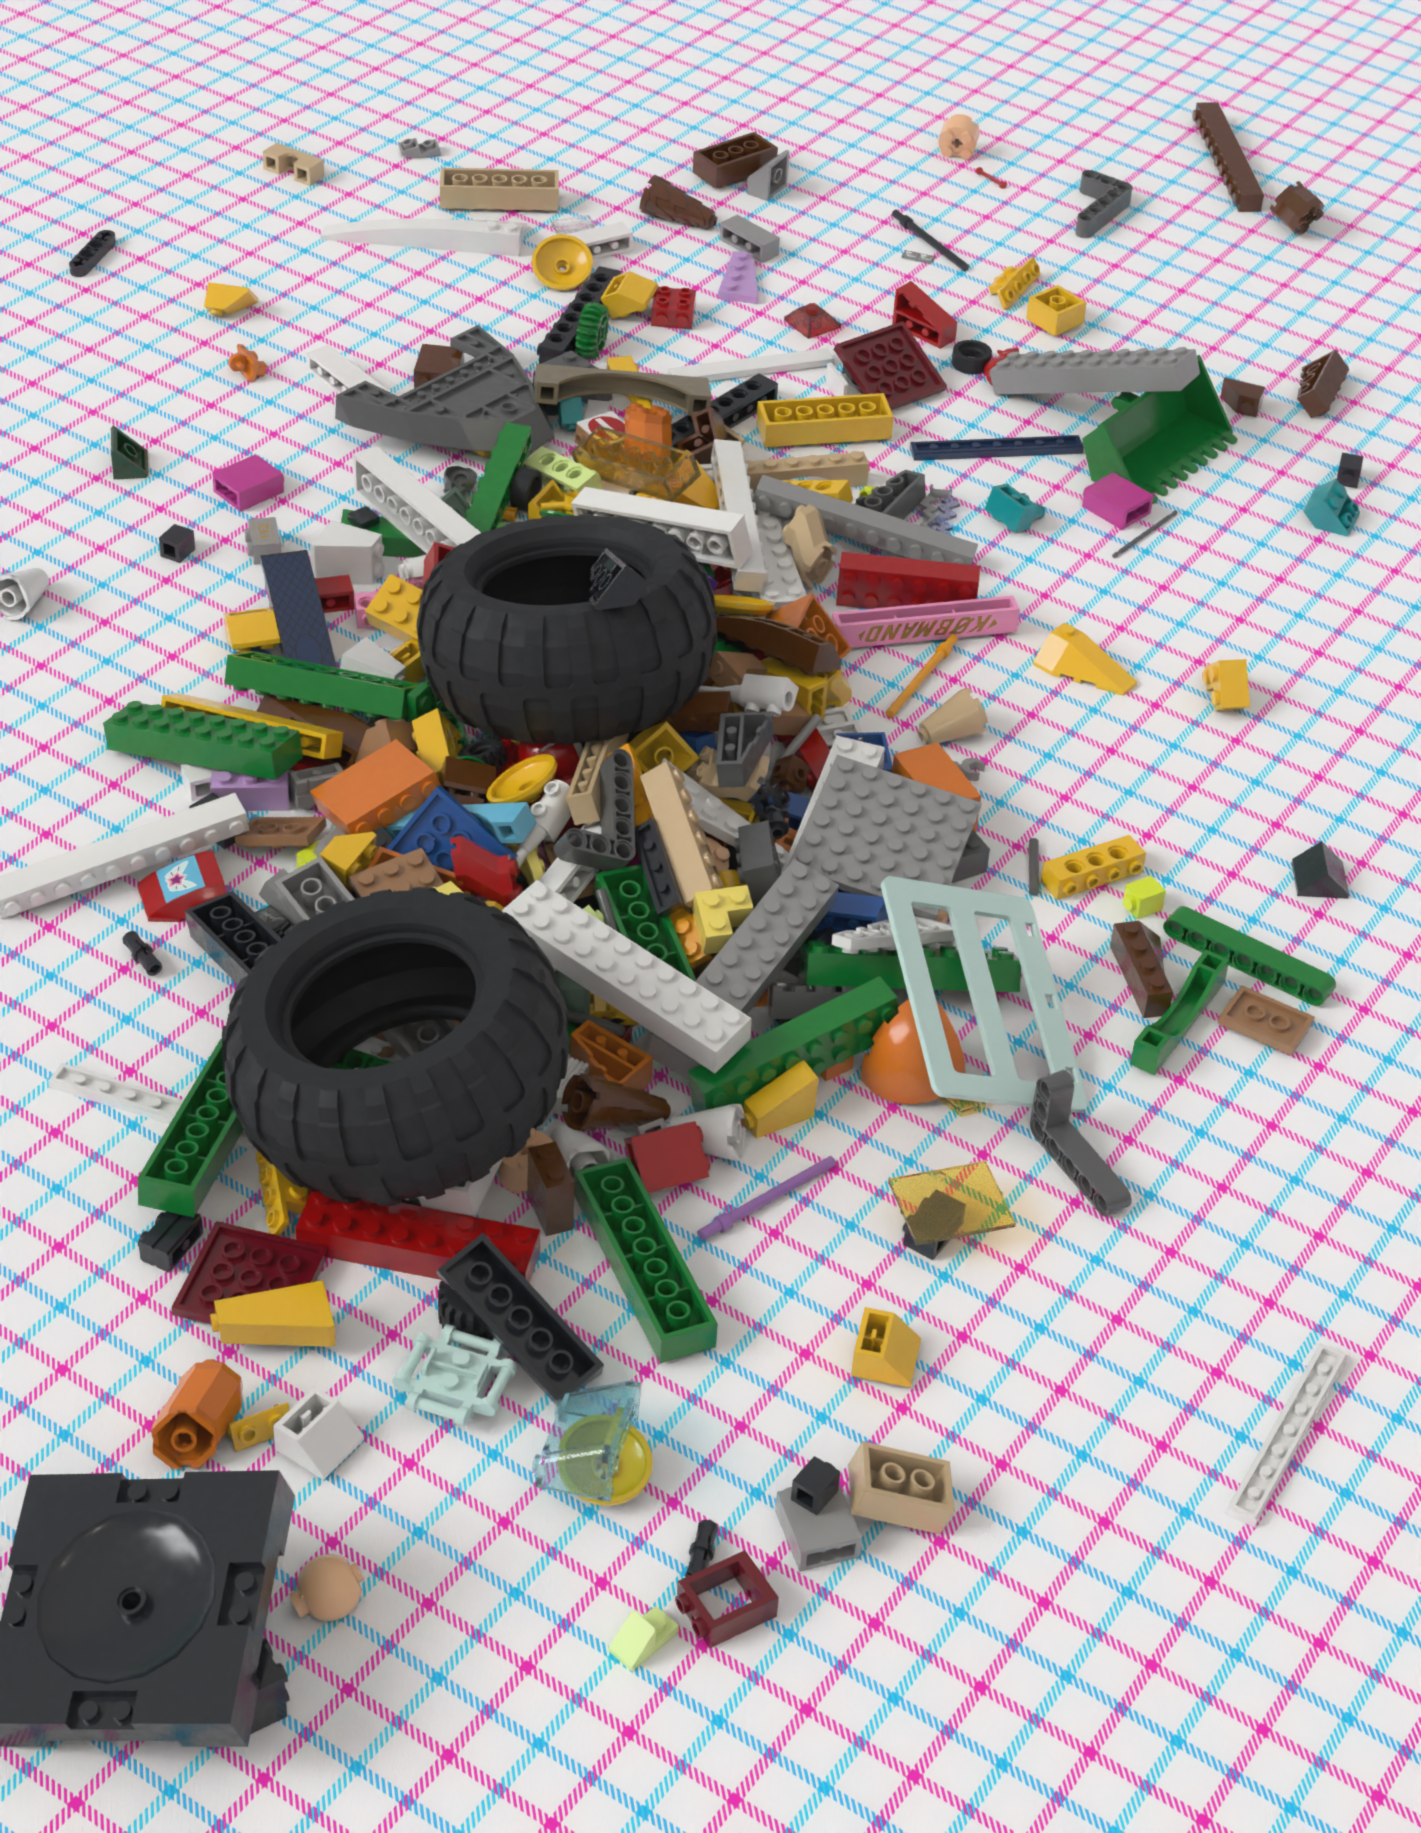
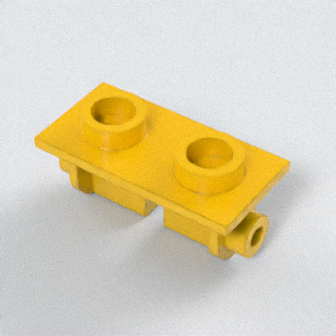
[226,1402,290,1452]

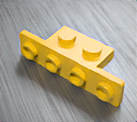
[988,257,1041,310]
[256,1151,309,1236]

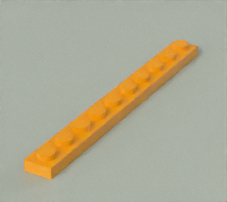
[607,743,712,969]

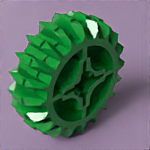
[575,302,609,359]

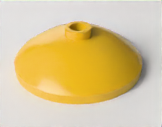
[532,234,593,291]
[714,595,775,618]
[487,754,557,804]
[558,1417,653,1506]

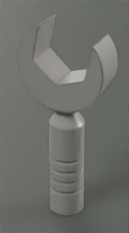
[954,758,985,781]

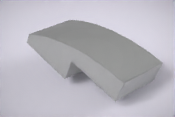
[398,138,441,158]

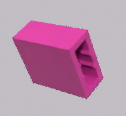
[212,454,284,512]
[1082,472,1154,530]

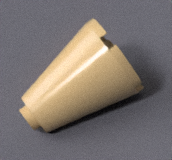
[917,687,988,744]

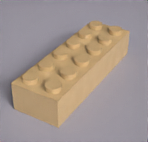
[440,167,559,212]

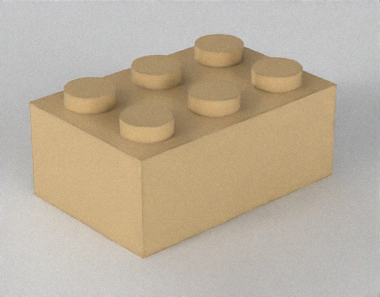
[848,1441,955,1534]

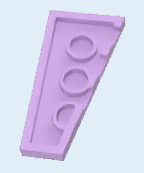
[718,251,758,304]

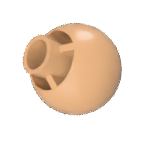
[289,1554,364,1621]

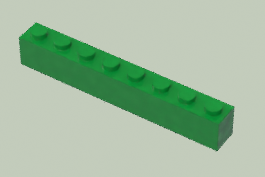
[465,422,533,533]

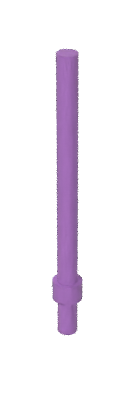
[697,1156,836,1241]

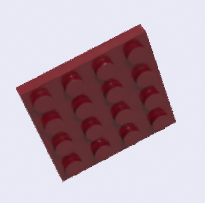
[833,321,947,410]
[171,1221,328,1324]

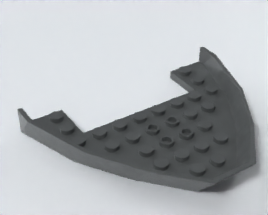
[335,325,555,452]

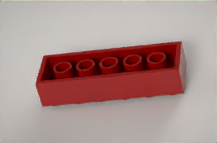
[836,552,980,609]

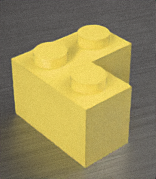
[692,885,753,955]

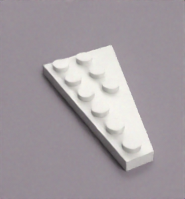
[661,758,789,871]
[832,915,955,954]

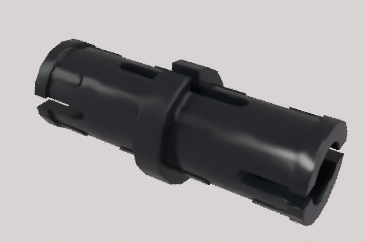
[122,931,162,976]
[685,1520,718,1577]

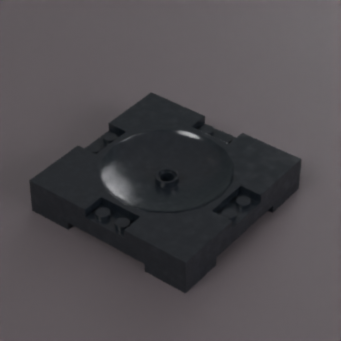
[0,1470,295,1747]

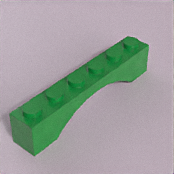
[1130,949,1229,1075]

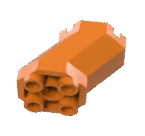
[624,403,672,464]
[151,1359,243,1469]

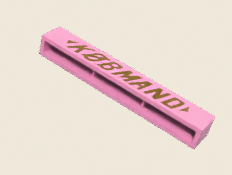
[832,596,1020,648]

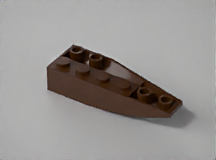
[716,616,841,675]
[257,694,372,771]

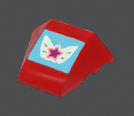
[137,850,226,922]

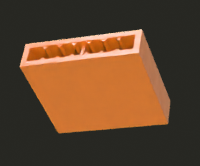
[310,739,441,835]

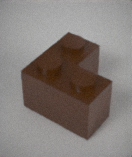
[677,406,728,464]

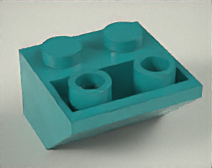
[1303,478,1360,536]

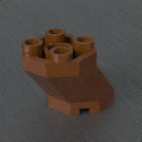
[1270,181,1324,235]

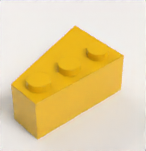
[412,708,462,778]

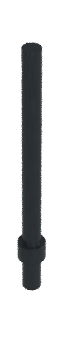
[892,209,969,271]

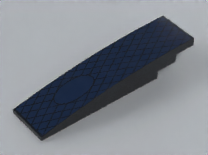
[260,550,337,706]

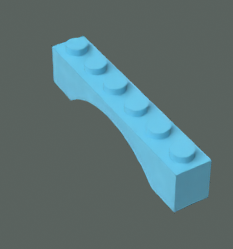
[386,802,537,843]

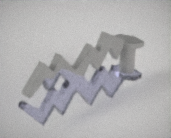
[919,484,960,535]

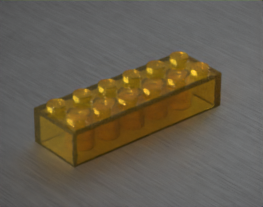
[570,426,701,502]

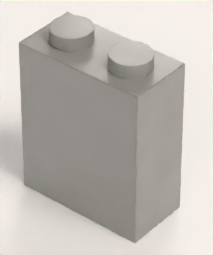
[775,1484,862,1572]

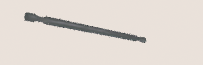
[1112,510,1178,558]

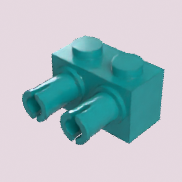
[985,484,1045,532]

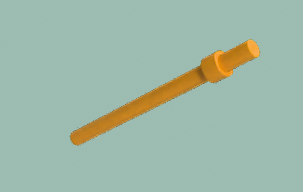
[885,634,958,718]

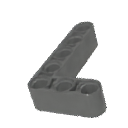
[1075,170,1133,238]
[554,748,635,871]
[1030,1070,1132,1216]

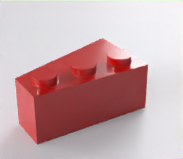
[892,281,958,349]

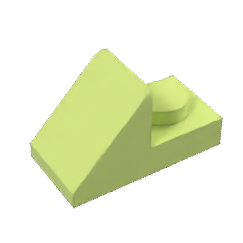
[609,1606,679,1672]

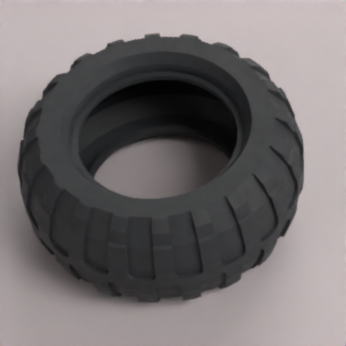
[416,514,717,745]
[222,887,569,1206]

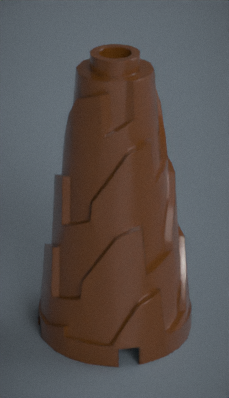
[639,175,718,229]
[561,1073,671,1131]

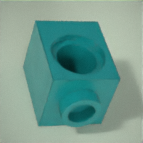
[557,397,584,432]

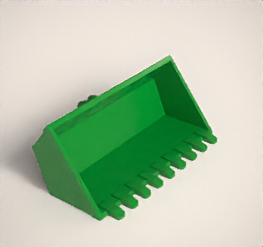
[1082,355,1238,504]

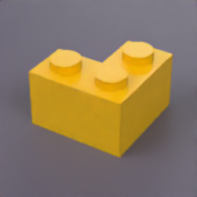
[1202,659,1250,711]

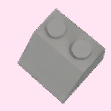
[747,150,789,201]

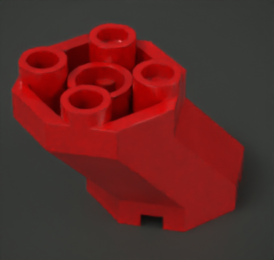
[450,835,523,908]

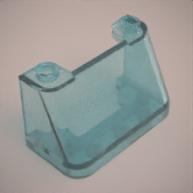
[532,1380,642,1502]

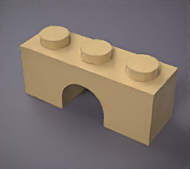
[263,143,324,186]

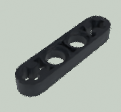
[69,230,116,277]

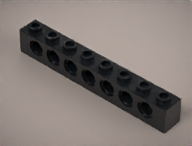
[537,266,622,364]
[653,373,778,469]

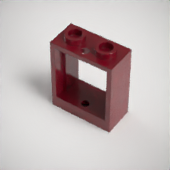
[675,1550,779,1648]

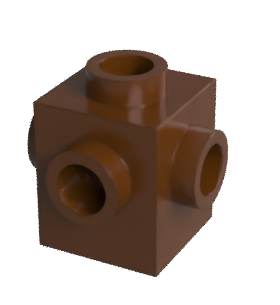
[770,754,810,794]

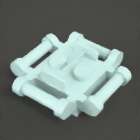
[392,1324,518,1426]

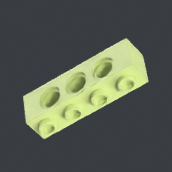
[524,446,604,494]

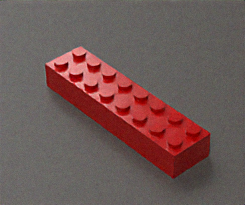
[295,1191,540,1283]

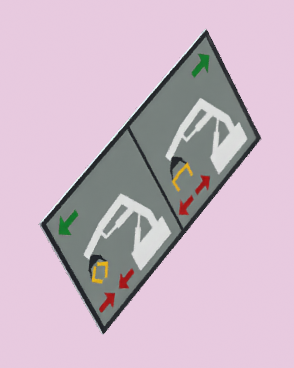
[901,250,935,264]

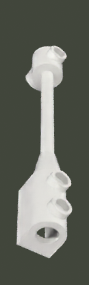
[698,674,799,717]
[485,779,571,902]

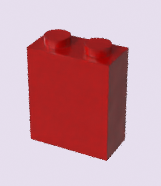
[624,1121,710,1193]

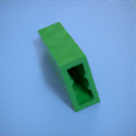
[341,509,423,558]

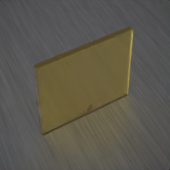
[888,1161,1016,1246]

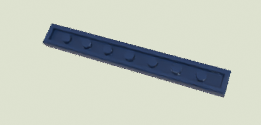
[910,435,1084,461]

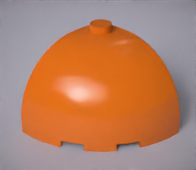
[765,593,851,659]
[861,999,966,1104]

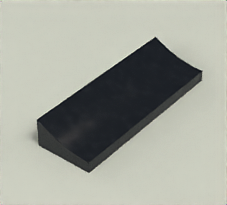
[437,1233,604,1407]

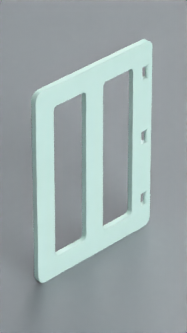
[881,876,1088,1113]

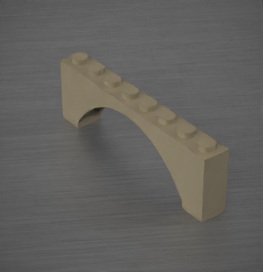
[534,363,712,416]

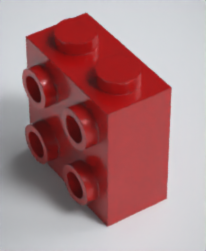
[651,286,696,329]

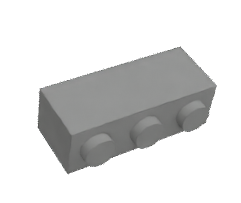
[720,214,780,263]

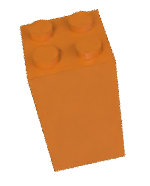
[892,742,981,832]

